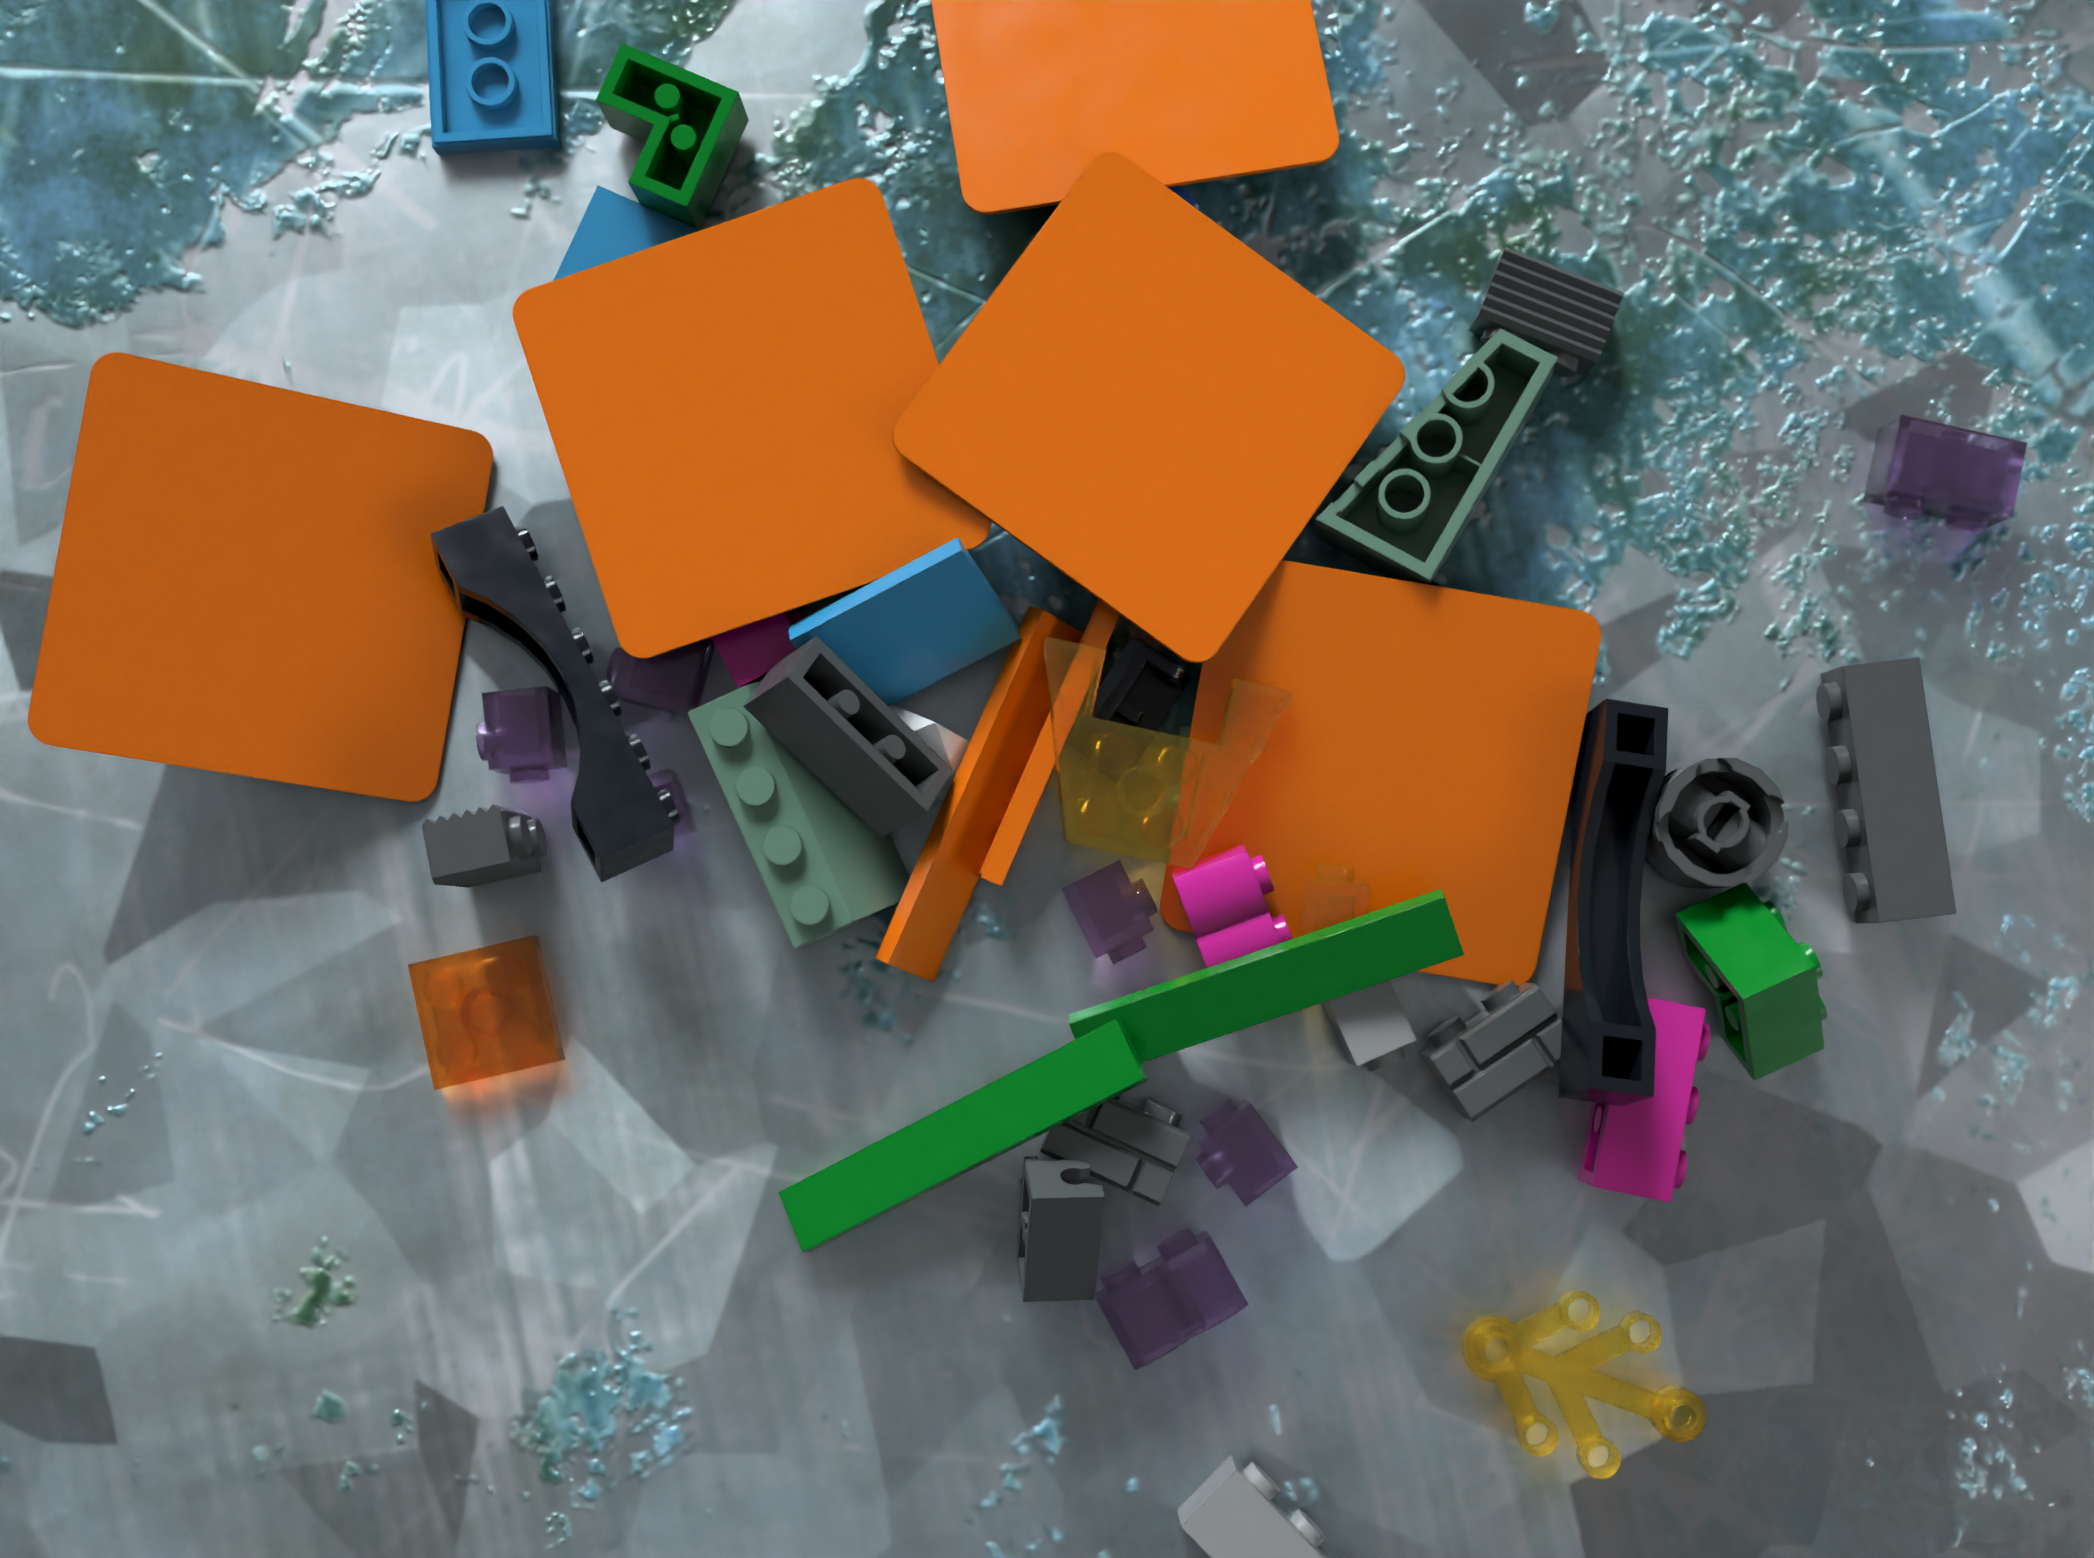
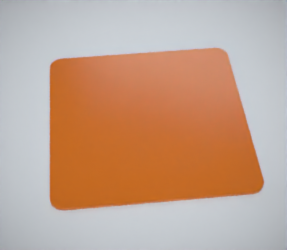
[931,0,1339,215]
[892,152,1405,663]
[513,178,991,659]
[28,352,493,802]
[1160,560,1601,986]

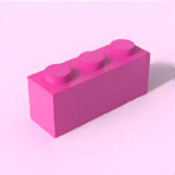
[1578,997,1710,1203]

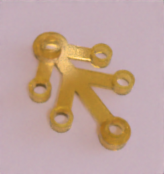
[1462,1288,1706,1479]

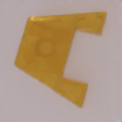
[1043,637,1294,869]

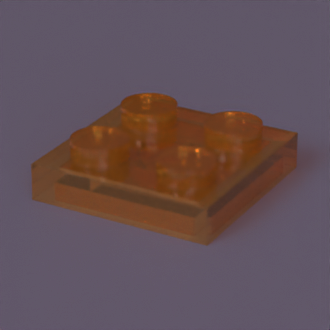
[408,936,565,1090]

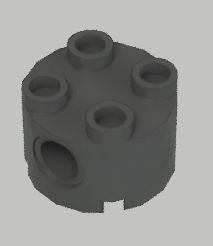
[1646,758,1788,889]

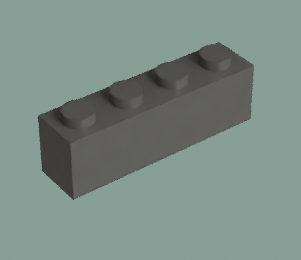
[1816,657,1956,923]

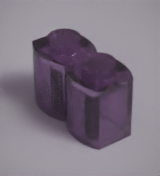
[1095,1228,1249,1370]

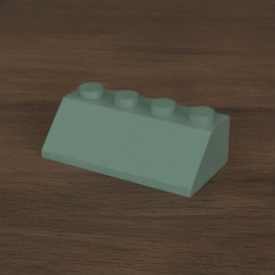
[687,681,910,949]

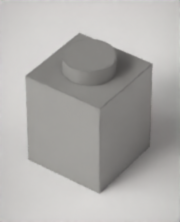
[1322,980,1416,1071]

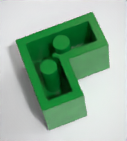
[596,43,749,230]
[1676,883,1827,1081]

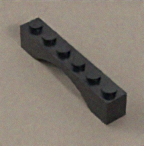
[431,506,680,882]
[1558,699,1668,1106]

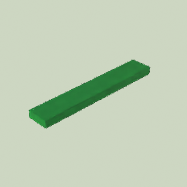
[1069,889,1464,1063]
[778,1019,1149,1252]

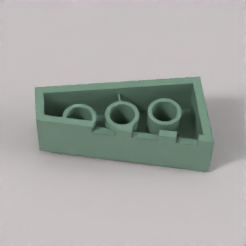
[1316,328,1558,585]

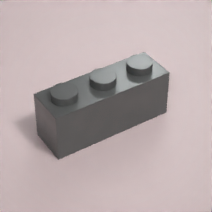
[743,636,953,838]

